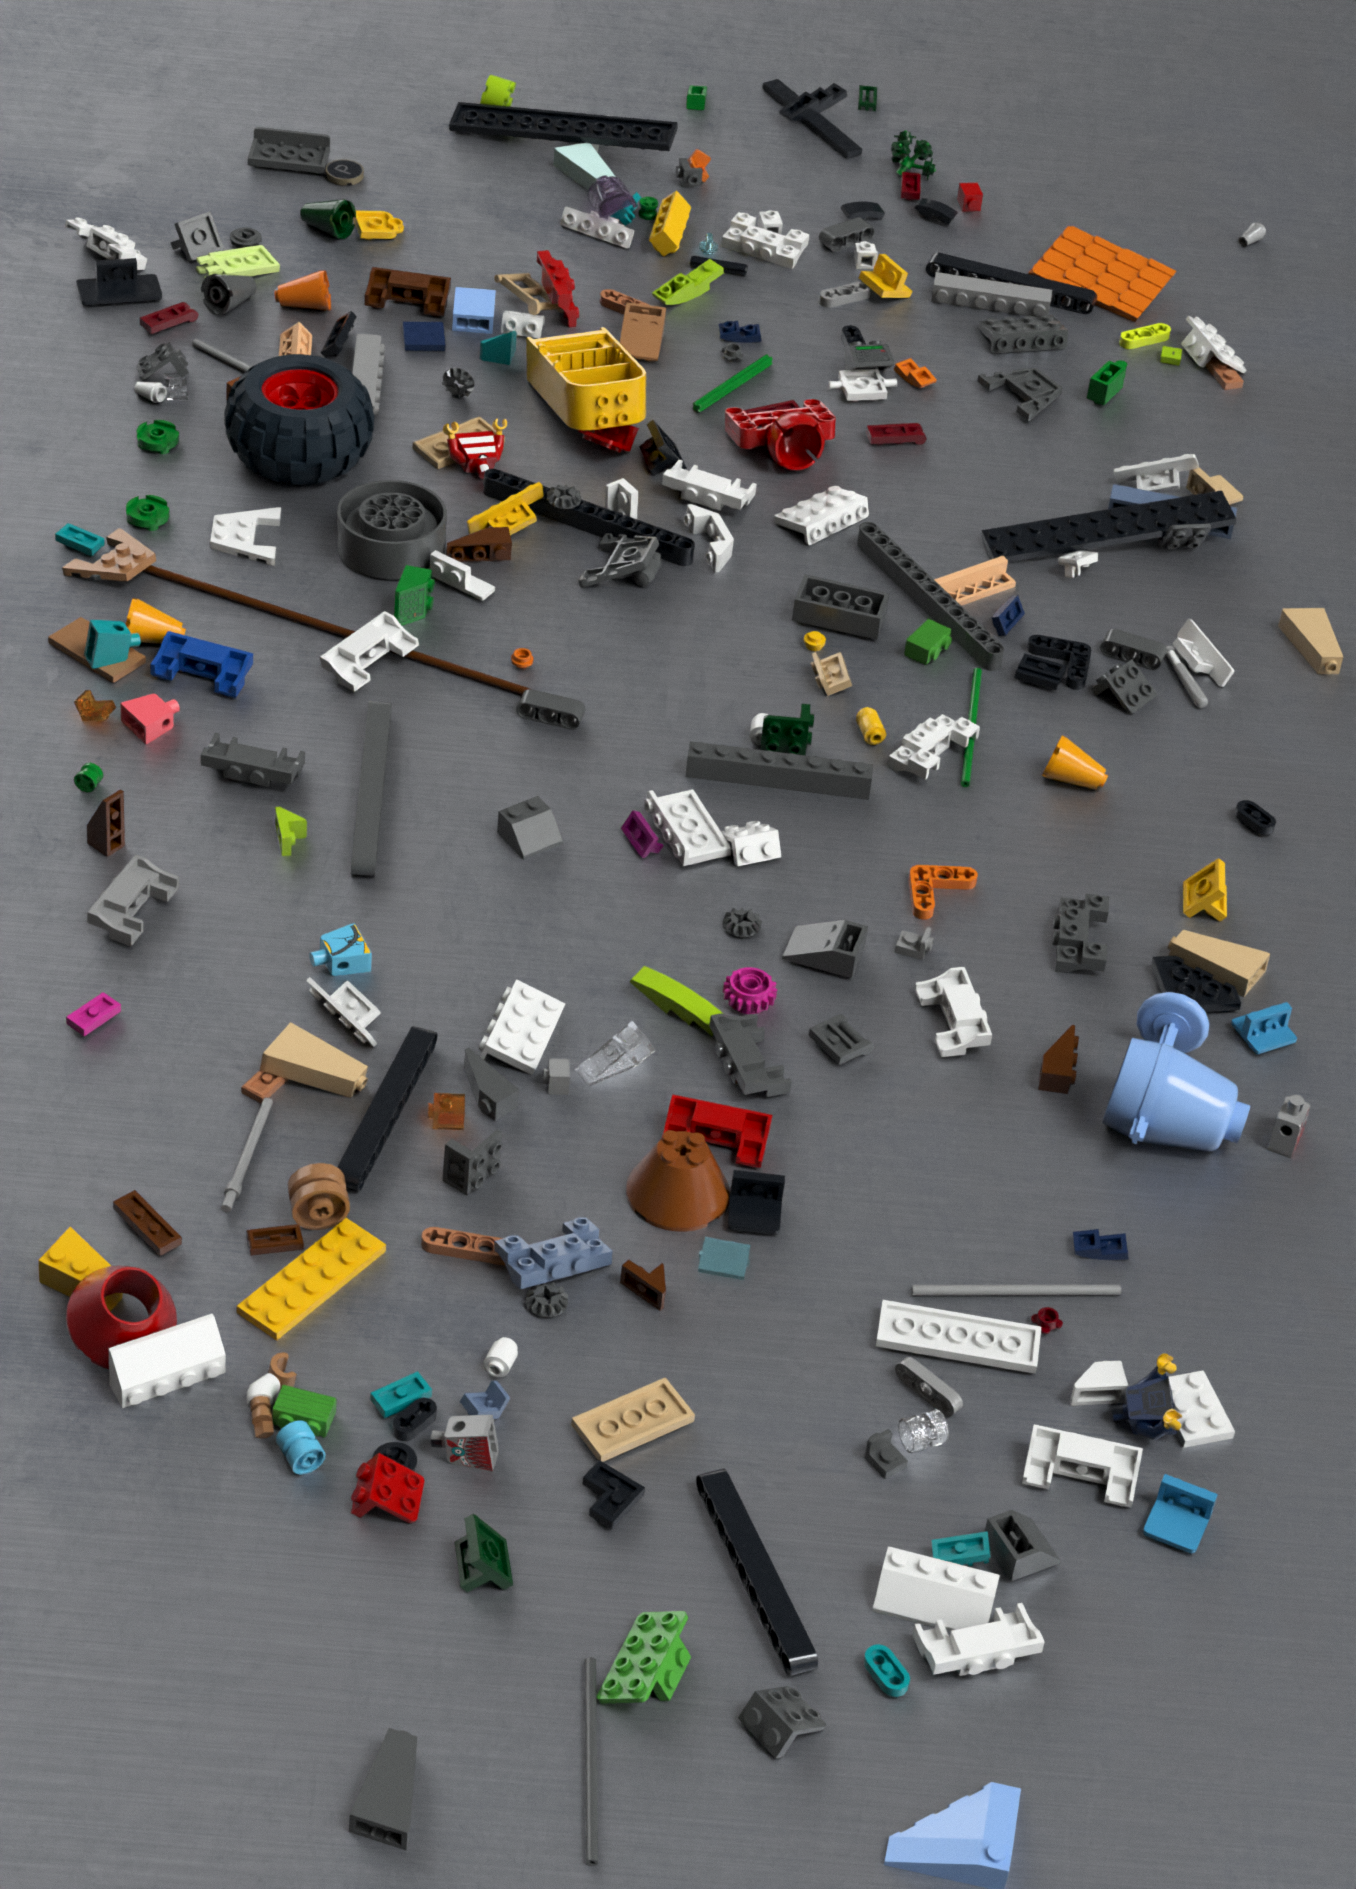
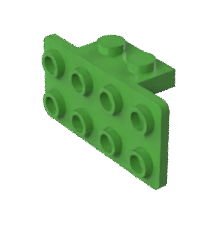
[597,1611,691,1703]

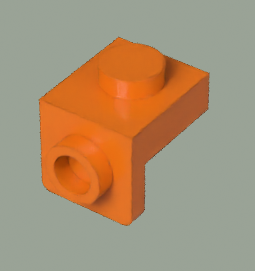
[688,149,711,182]

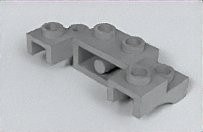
[87,854,179,946]

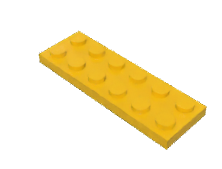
[237,1218,386,1341]

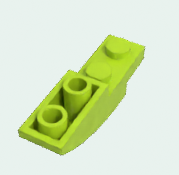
[652,259,724,305]

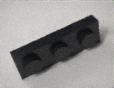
[321,311,357,358]

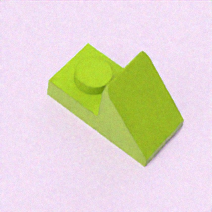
[275,807,307,856]

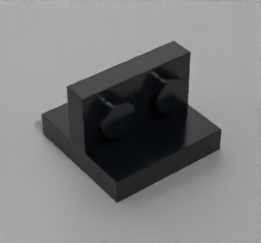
[639,420,687,476]

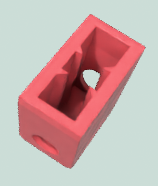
[121,694,180,744]

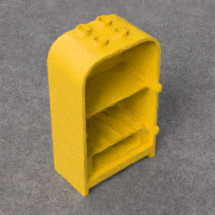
[526,327,646,431]

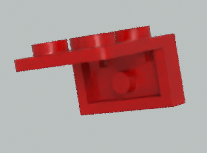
[578,425,639,453]
[351,1453,425,1524]

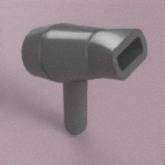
[612,552,662,587]

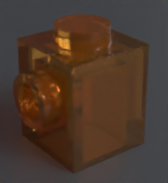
[428,1093,465,1130]

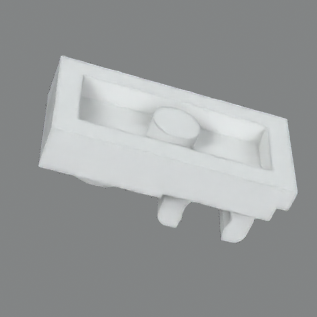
[1058,551,1098,578]

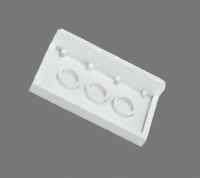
[774,486,869,545]
[644,789,732,866]
[478,979,565,1075]

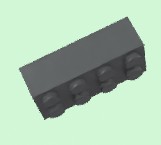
[792,574,890,640]

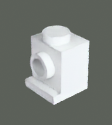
[854,241,878,270]

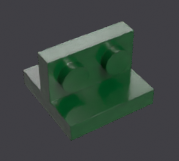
[454,1513,513,1593]

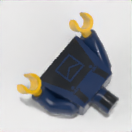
[1112,1353,1182,1440]

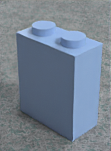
[452,287,496,334]

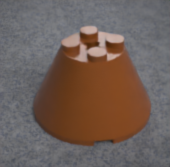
[626,1130,730,1232]

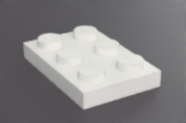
[1169,1370,1235,1448]

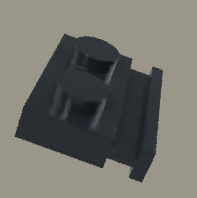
[1014,653,1066,691]

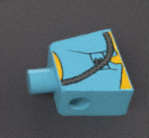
[309,923,372,976]

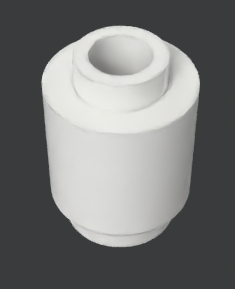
[749,713,768,745]
[483,1337,518,1378]

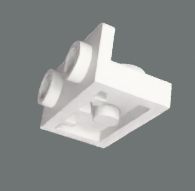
[501,310,545,338]
[605,478,638,519]

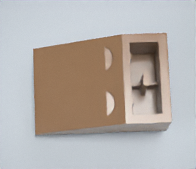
[620,302,666,361]

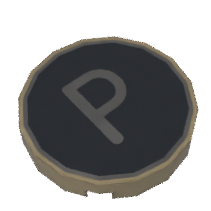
[326,159,364,186]

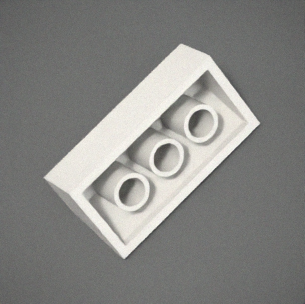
[109,1314,226,1408]
[872,1546,1000,1632]

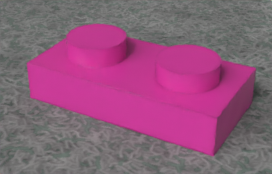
[66,992,121,1036]

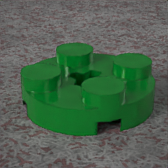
[136,420,179,454]
[126,495,170,531]

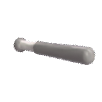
[1165,645,1208,708]

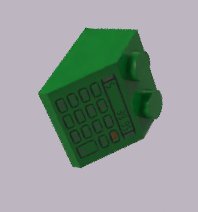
[394,565,435,626]

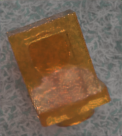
[74,690,116,722]

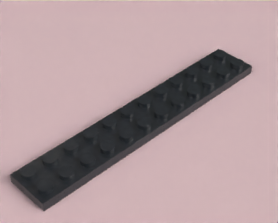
[449,102,678,151]
[981,491,1236,563]

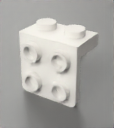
[721,821,781,866]

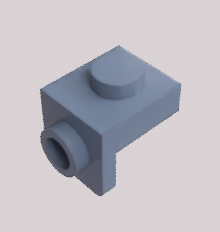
[460,1381,510,1419]

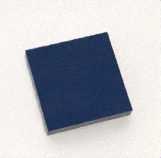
[402,322,446,351]

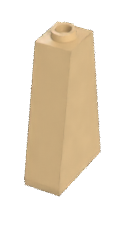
[1278,608,1343,674]
[1168,930,1270,997]
[260,1022,368,1098]

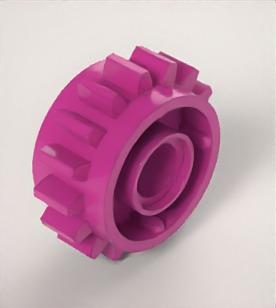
[723,967,777,1014]

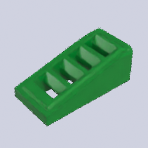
[686,85,707,110]

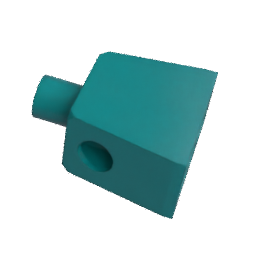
[84,620,141,669]

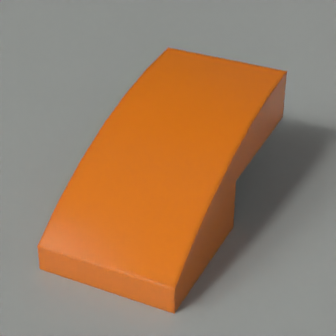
[894,358,937,388]

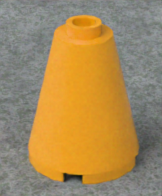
[125,598,186,644]
[1042,735,1108,790]

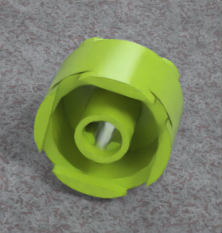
[480,74,516,107]

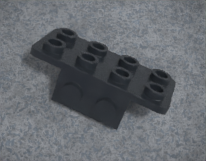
[76,258,162,306]

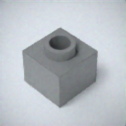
[543,1058,570,1095]

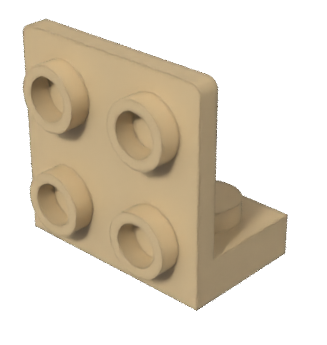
[1186,468,1244,505]

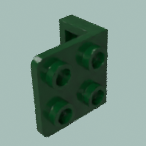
[760,704,814,756]

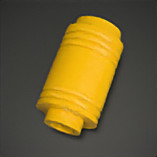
[856,707,886,745]

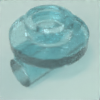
[699,233,718,255]

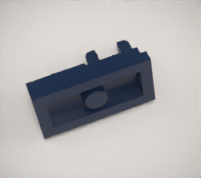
[991,595,1025,636]

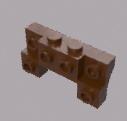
[364,267,451,316]

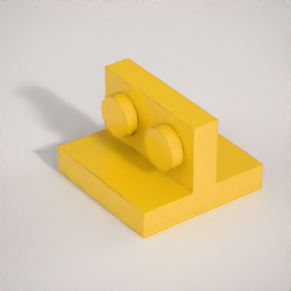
[858,254,912,298]
[1183,858,1227,922]

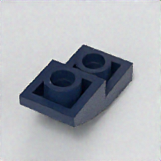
[719,321,762,343]

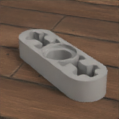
[819,281,871,308]
[895,1357,963,1416]

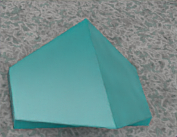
[480,331,517,365]

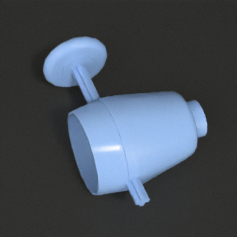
[1102,992,1250,1151]

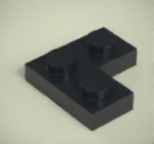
[582,1460,645,1529]

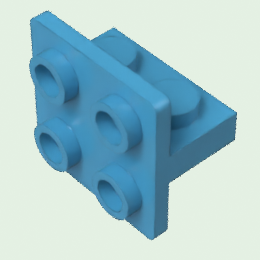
[1231,1002,1297,1054]

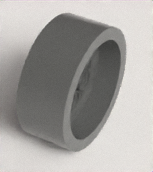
[337,480,447,580]

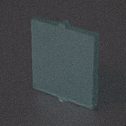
[698,1237,751,1280]

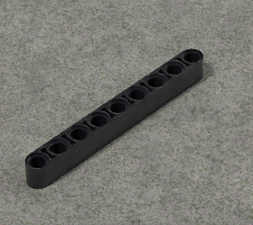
[926,252,1097,314]
[337,1026,438,1191]
[696,1468,818,1676]

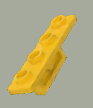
[467,482,544,536]

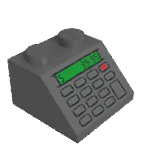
[844,341,895,371]

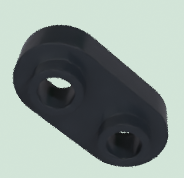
[1235,800,1276,835]

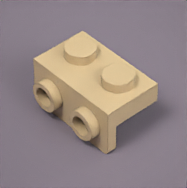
[811,652,852,696]

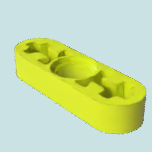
[1119,323,1171,349]

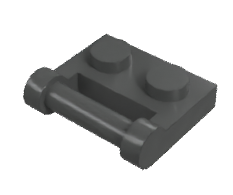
[809,1014,874,1065]

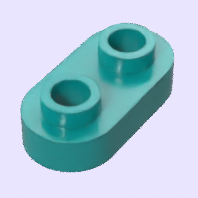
[864,1644,910,1697]

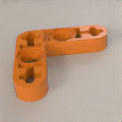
[908,865,978,920]

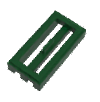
[858,85,877,112]

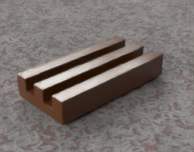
[246,1224,304,1256]

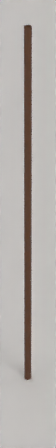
[143,565,534,695]

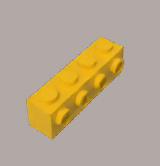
[649,190,691,257]

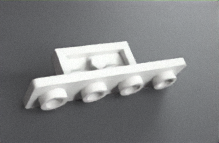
[560,206,635,249]
[1113,454,1199,493]
[428,550,495,601]
[1172,619,1234,687]
[306,977,381,1047]

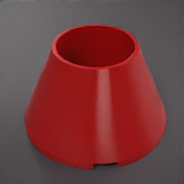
[66,1265,177,1369]

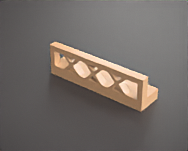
[279,322,312,356]
[934,556,1016,606]

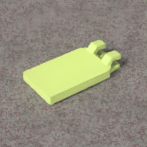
[196,245,280,278]

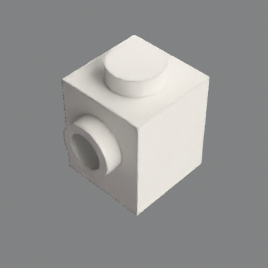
[757,210,783,235]

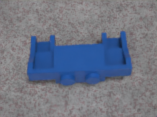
[150,631,253,698]

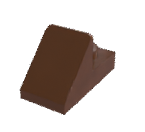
[620,1260,666,1311]

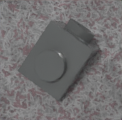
[676,158,703,187]

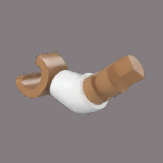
[246,1352,297,1439]

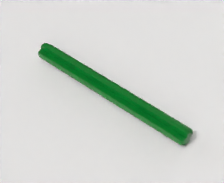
[692,354,773,413]

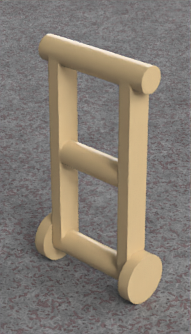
[494,273,563,315]

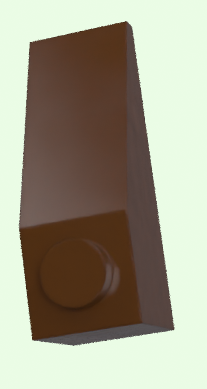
[87,789,125,857]

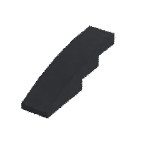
[779,83,847,122]

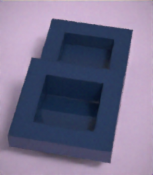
[1073,1229,1129,1260]

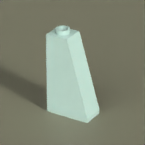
[553,143,616,197]

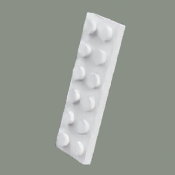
[876,1300,1041,1374]

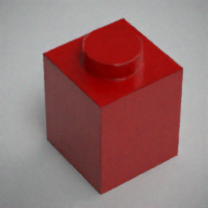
[957,182,983,212]

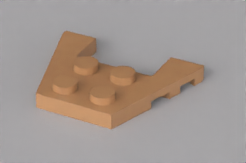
[62,528,156,581]

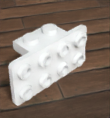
[1181,316,1247,373]

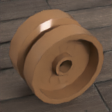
[287,1163,350,1230]

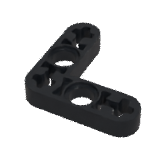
[1027,635,1091,690]

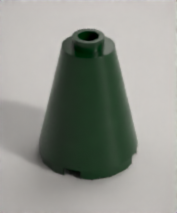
[300,199,356,239]

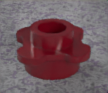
[1031,1307,1063,1334]

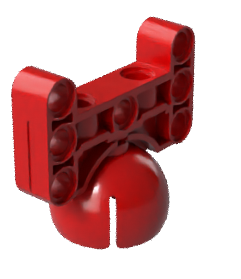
[725,399,836,470]

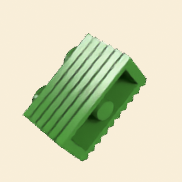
[904,619,952,665]
[273,1385,337,1438]

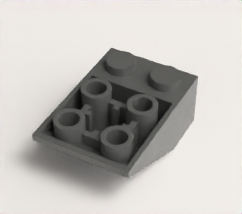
[782,920,868,978]

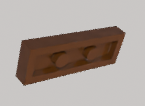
[113,1190,182,1256]

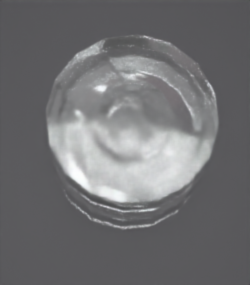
[898,1409,949,1453]

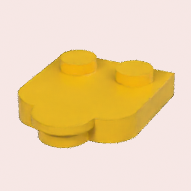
[353,210,404,240]

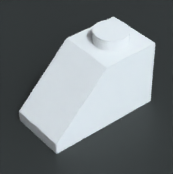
[1070,1361,1128,1406]

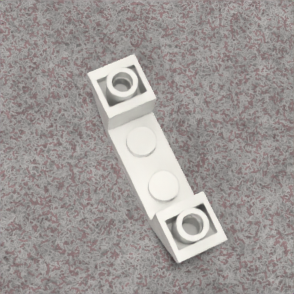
[684,504,734,573]

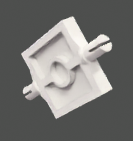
[828,369,897,401]

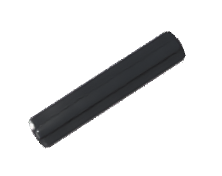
[690,256,748,276]

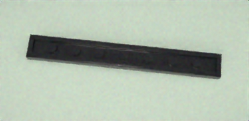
[763,79,862,159]

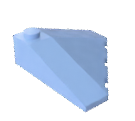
[884,1782,1021,1889]

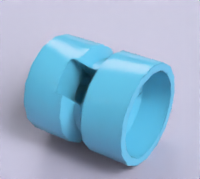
[276,1421,326,1475]

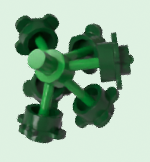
[891,130,936,180]

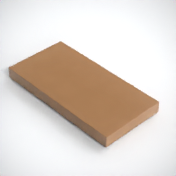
[48,617,146,683]

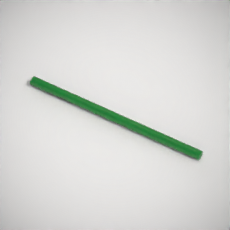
[961,668,982,787]

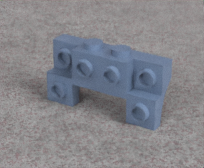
[494,1217,613,1289]

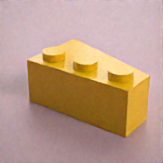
[38,1227,123,1311]

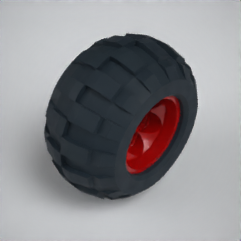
[224,354,375,485]

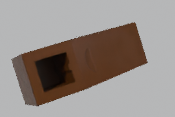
[446,527,512,562]
[1038,1025,1079,1094]

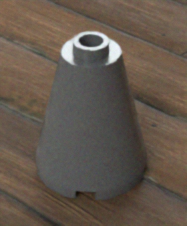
[201,274,257,315]

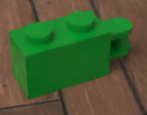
[1086,360,1128,405]

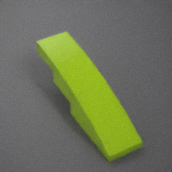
[629,966,724,1036]

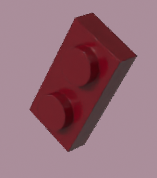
[901,172,921,200]

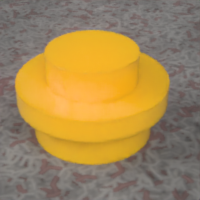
[804,631,826,651]

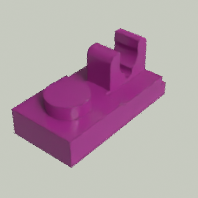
[621,810,663,858]

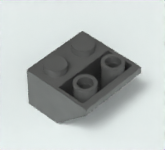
[985,1510,1060,1581]

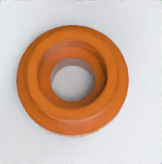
[511,648,533,668]

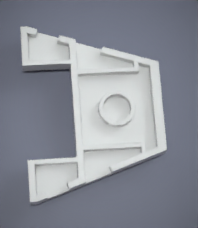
[210,507,281,566]

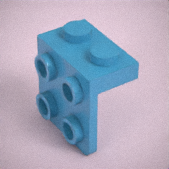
[1143,1474,1218,1553]

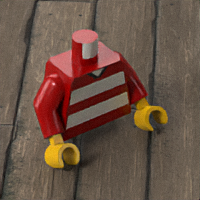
[443,418,507,479]

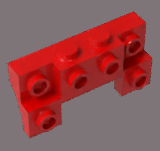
[536,250,579,328]
[662,1094,773,1168]

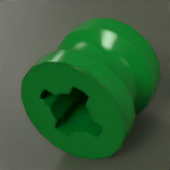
[638,196,658,220]
[74,762,103,793]

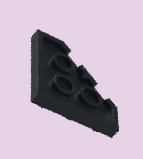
[1151,956,1241,1012]

